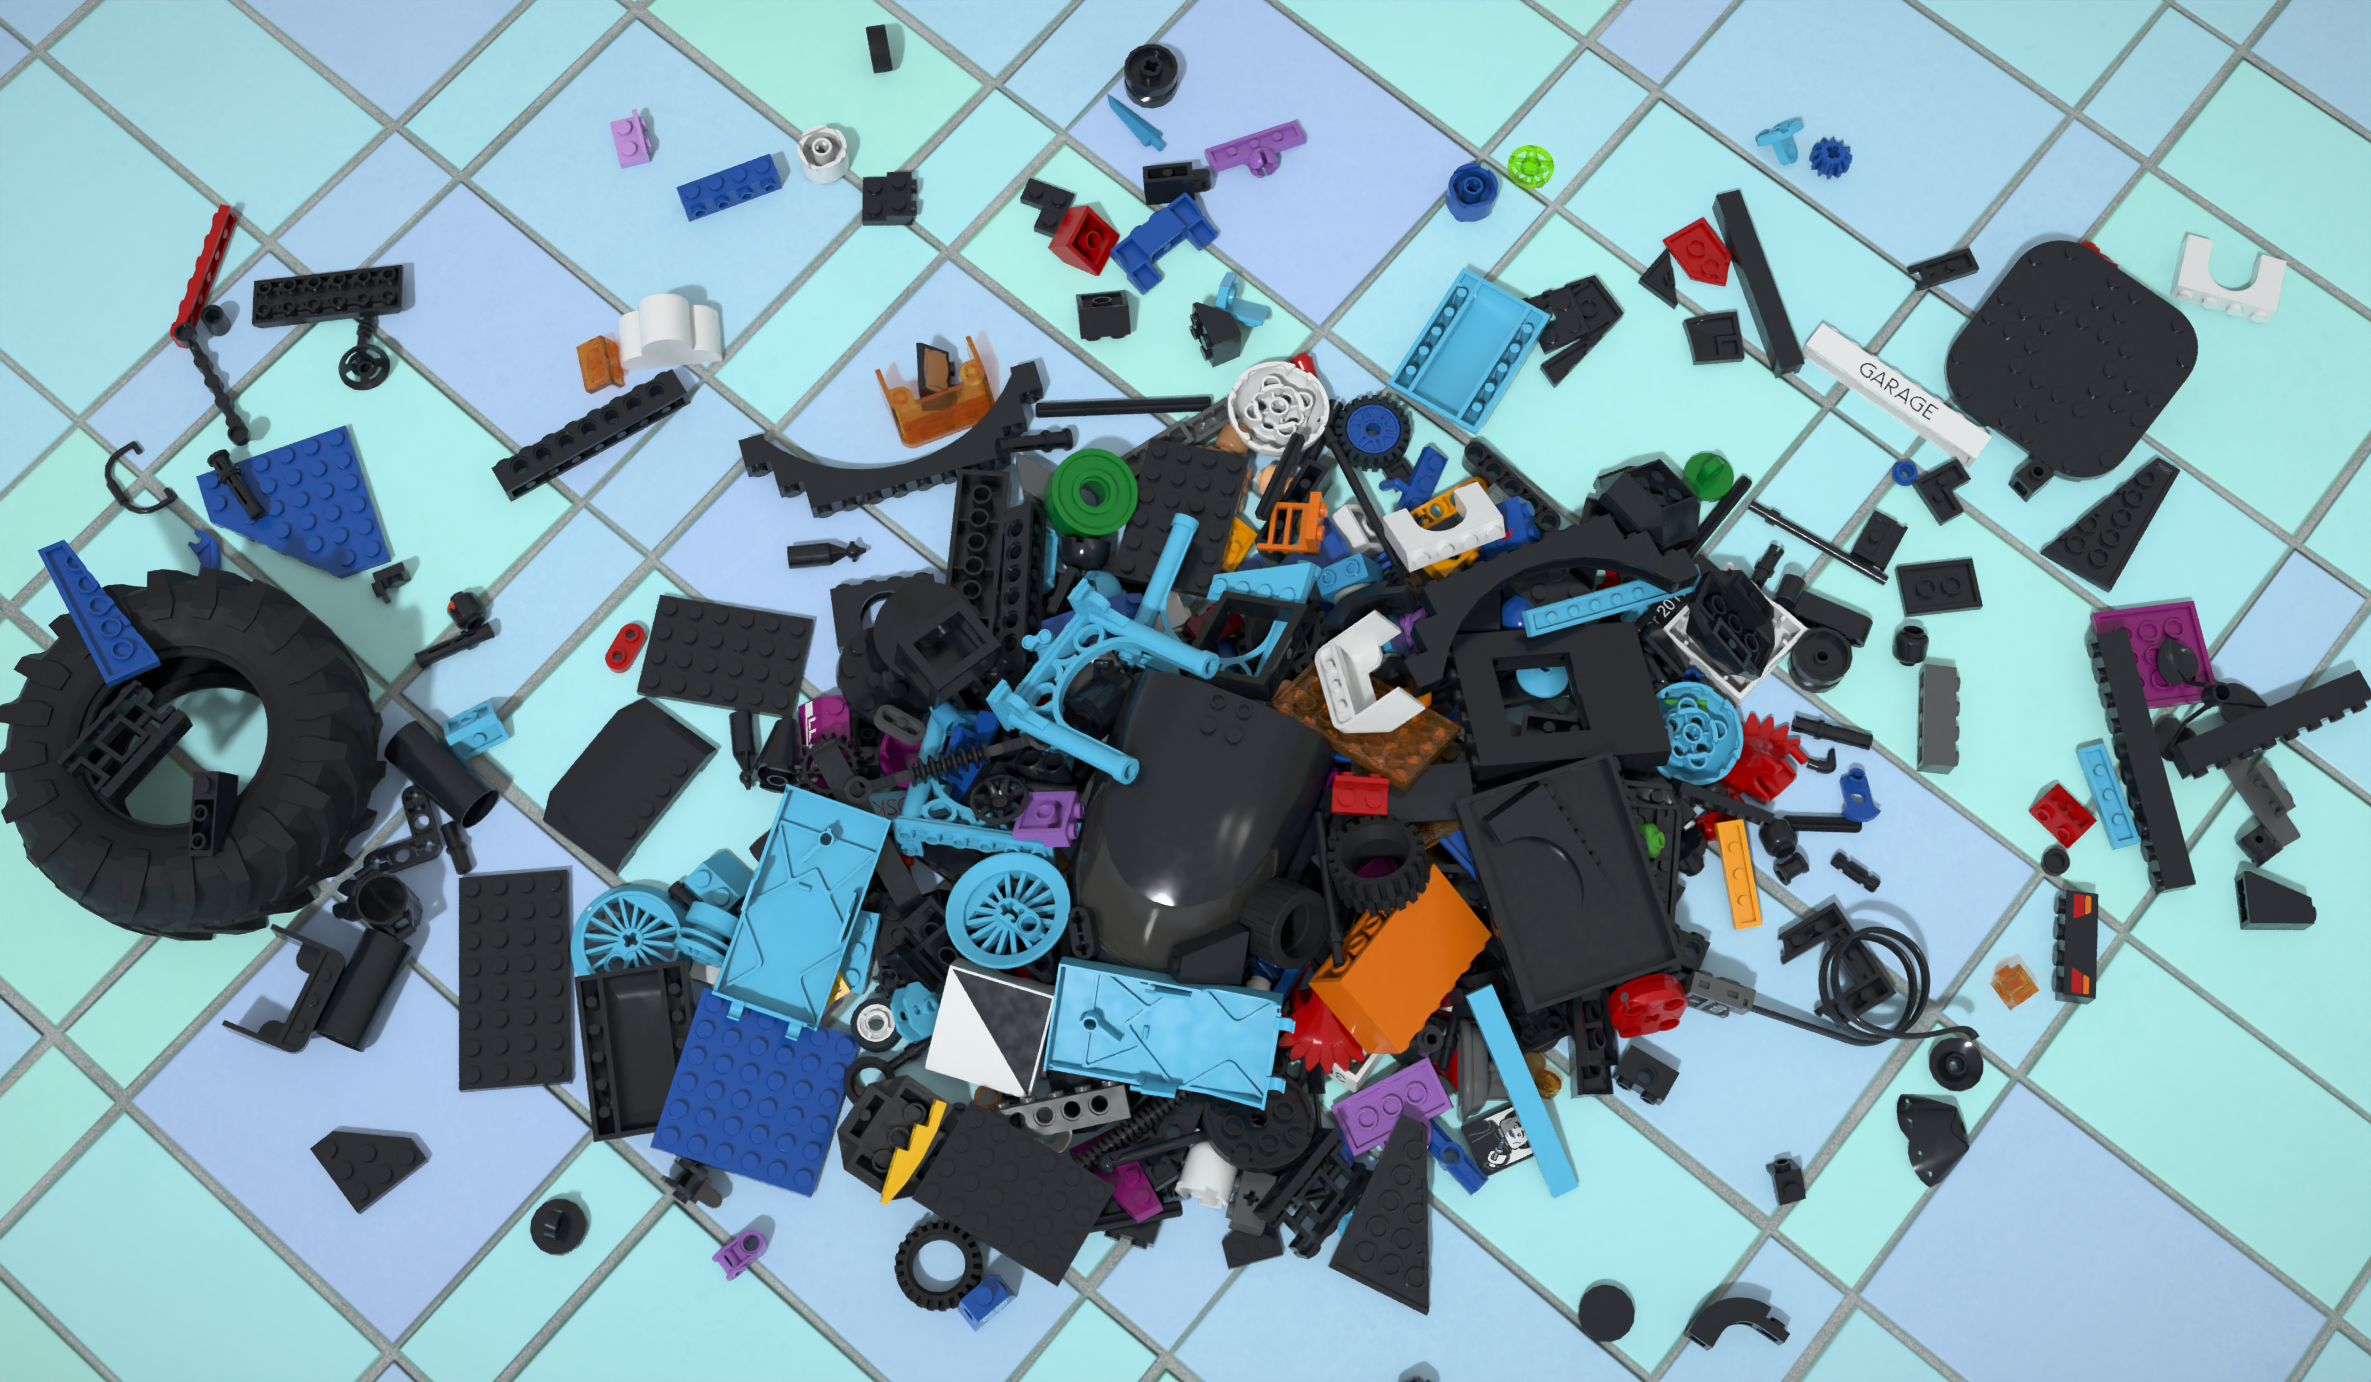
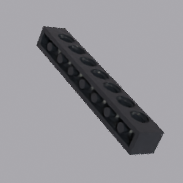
[491,369,691,502]
[996,501,1047,692]

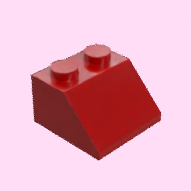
[1048,205,1120,276]

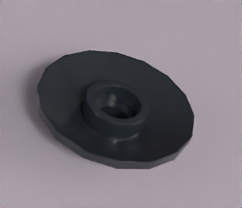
[1929,1037,1983,1092]

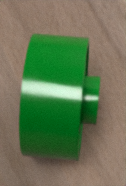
[1043,448,1138,540]

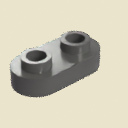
[874,705,926,746]

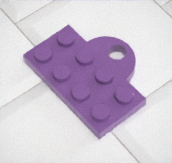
[1330,1057,1454,1157]

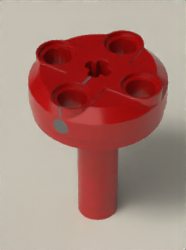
[1607,973,1688,1038]

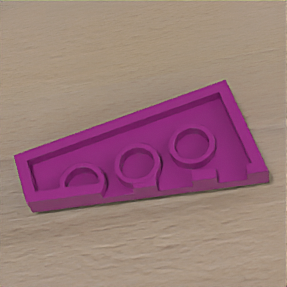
[1069,1125,1163,1223]

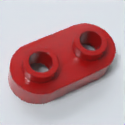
[605,623,646,673]

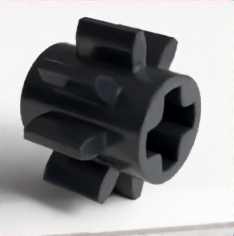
[872,966,907,999]

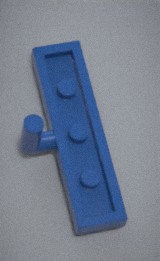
[1379,446,1448,524]

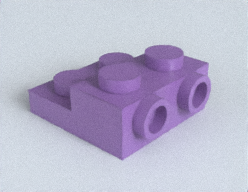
[1012,791,1085,847]

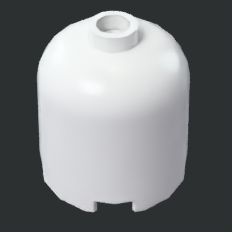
[1175,1140,1238,1209]

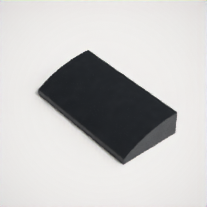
[1362,762,1473,825]

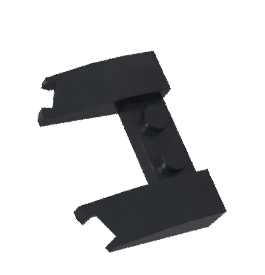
[1777,902,1896,1029]

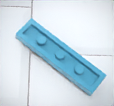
[2076,743,2140,850]

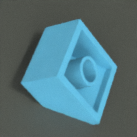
[683,850,753,916]

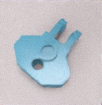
[890,982,943,1043]

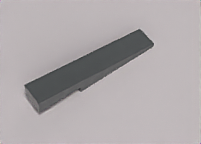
[1120,397,1239,480]

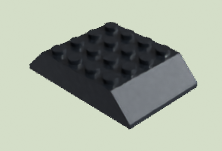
[574,959,695,1142]

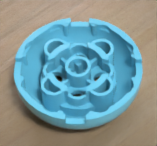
[1654,682,1743,786]

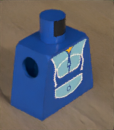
[958,1274,1017,1332]

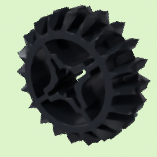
[794,732,868,801]

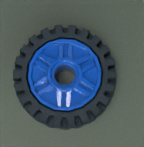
[1335,395,1411,472]

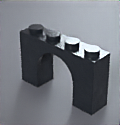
[830,572,935,654]

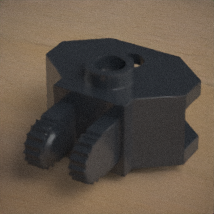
[660,1156,723,1209]

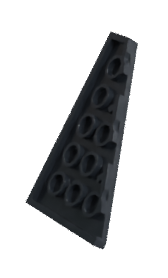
[1328,1113,1429,1316]

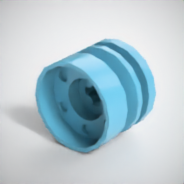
[673,901,739,968]

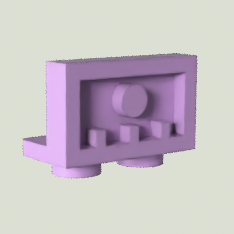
[610,109,653,169]

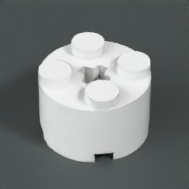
[797,125,850,185]

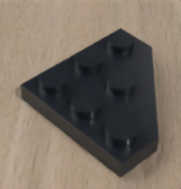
[310,1131,429,1215]

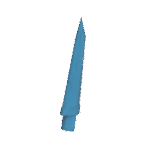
[1107,94,1166,152]

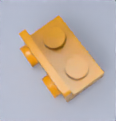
[1221,517,1258,573]

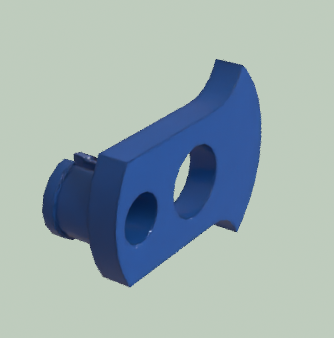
[1839,768,1881,822]

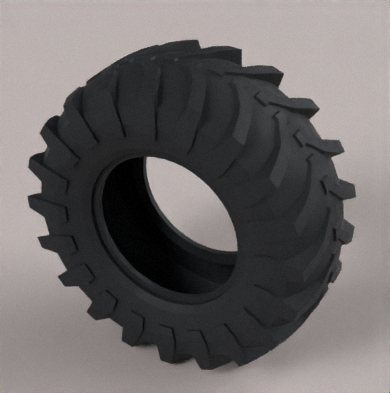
[0,567,387,941]

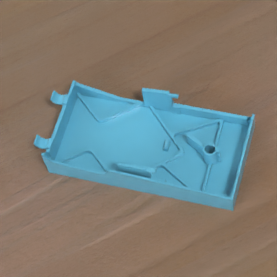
[712,784,892,1041]
[1043,956,1296,1110]

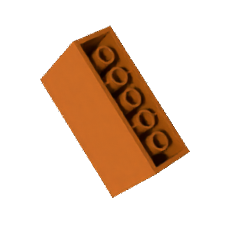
[1308,863,1492,1054]

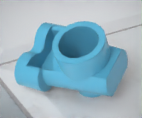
[1022,629,1056,659]

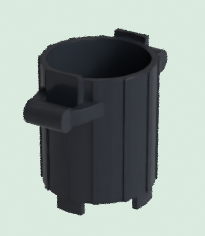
[1063,659,1131,741]
[353,863,423,942]

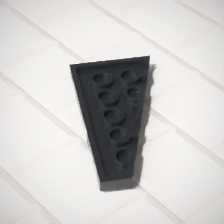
[2040,458,2180,593]

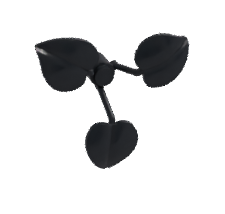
[2155,638,2268,762]

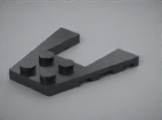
[1522,275,1624,388]

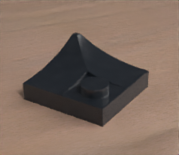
[1682,311,1744,365]

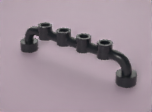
[174,323,251,446]

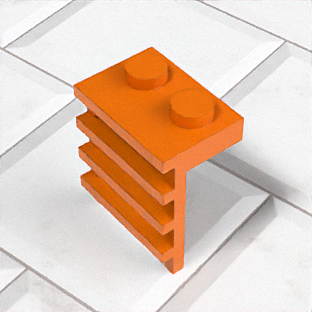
[1256,492,1328,555]

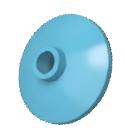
[1516,659,1568,698]

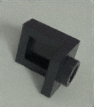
[1766,1158,1806,1206]

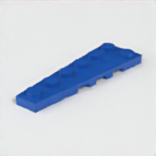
[38,540,161,688]

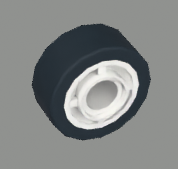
[850,998,903,1053]

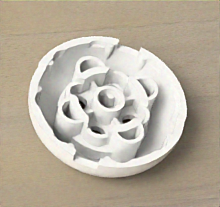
[1227,361,1329,457]

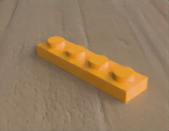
[1714,819,1762,930]

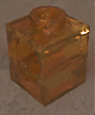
[1991,964,2039,1011]

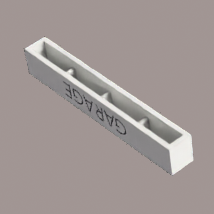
[1801,323,1992,469]

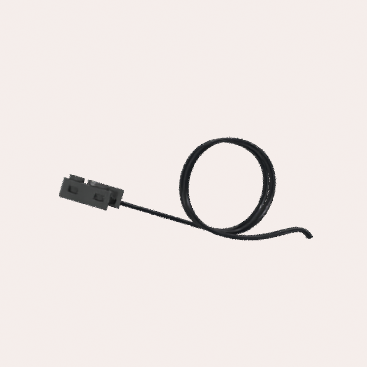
[1680,926,1980,1047]

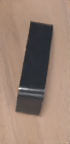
[1772,574,1873,648]

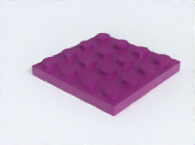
[2090,601,2216,709]

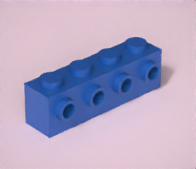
[676,154,782,222]

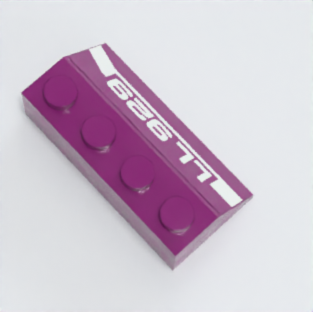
[798,695,853,800]

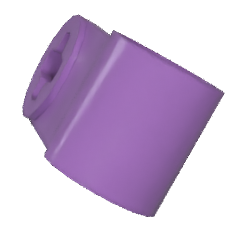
[712,1230,768,1281]

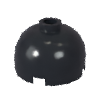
[1059,537,1111,576]

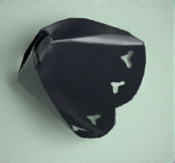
[1897,1094,1969,1187]

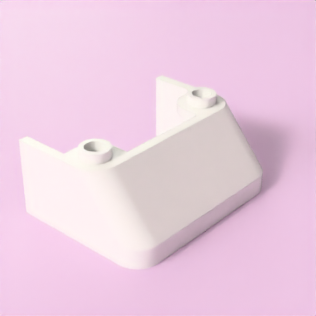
[1315,610,1426,733]

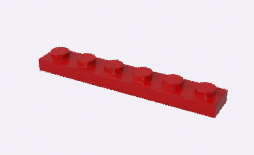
[170,204,237,349]

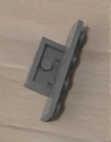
[2222,757,2301,848]

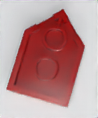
[1662,217,1732,287]

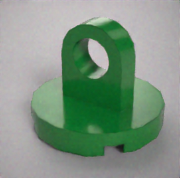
[1682,453,1734,503]

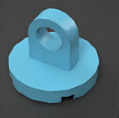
[1755,118,1804,166]

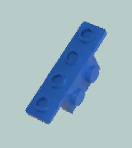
[938,710,1000,811]

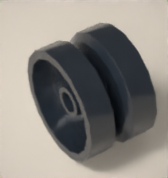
[1124,44,1178,109]
[1787,627,1853,693]

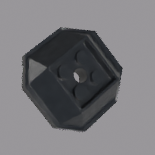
[1593,459,1700,554]
[1685,570,1775,681]
[837,1075,957,1200]

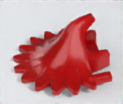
[1718,713,1809,815]
[1277,987,1365,1075]

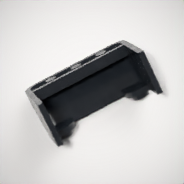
[222,924,346,1054]

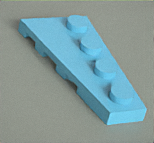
[1207,562,1316,604]

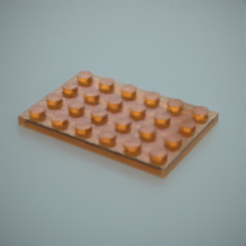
[1268,660,1461,791]

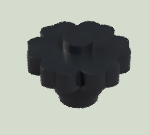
[1678,827,1708,877]

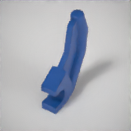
[188,529,221,577]

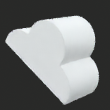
[618,293,723,372]

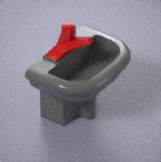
[1433,1017,1527,1122]

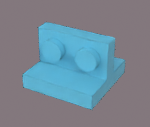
[442,699,510,760]

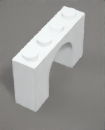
[2169,234,2287,323]
[1382,482,1506,572]

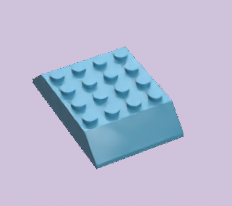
[1387,267,1551,435]

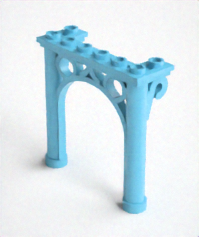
[1115,513,1322,706]
[986,578,1220,785]
[892,706,1075,868]

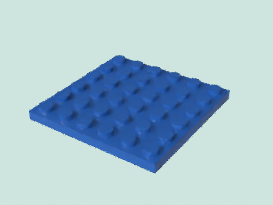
[650,987,859,1198]

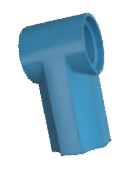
[931,701,979,736]

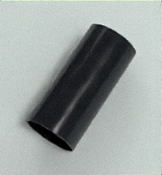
[384,720,499,829]
[315,928,414,1052]

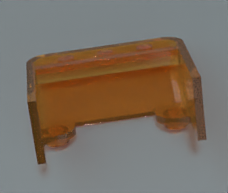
[875,336,995,448]

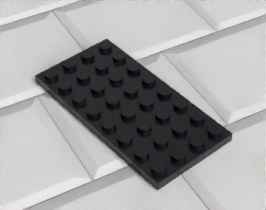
[459,870,572,1093]

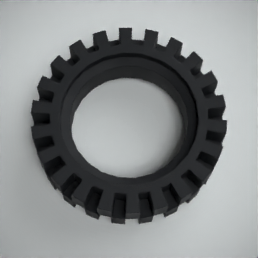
[894,1220,983,1312]

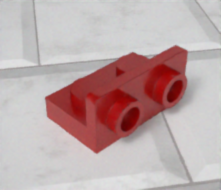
[1331,772,1390,817]
[2029,783,2097,848]

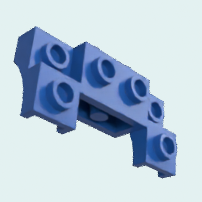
[1110,192,1218,295]
[1237,517,1352,584]

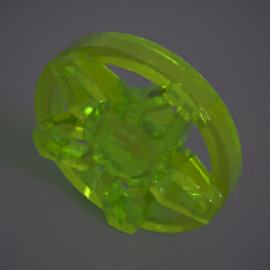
[1507,145,1554,189]

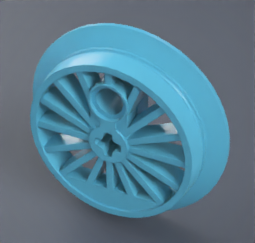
[946,852,1071,969]
[571,884,694,976]

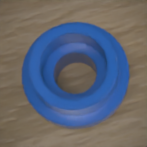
[1892,461,1918,486]

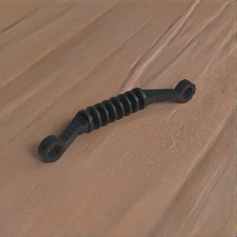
[843,734,1052,803]

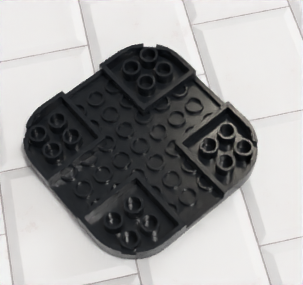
[1944,240,2198,482]

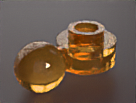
[1525,1053,1562,1099]

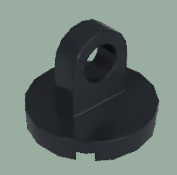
[530,1199,588,1256]

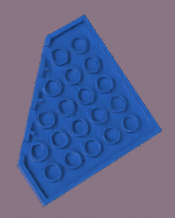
[196,425,391,579]

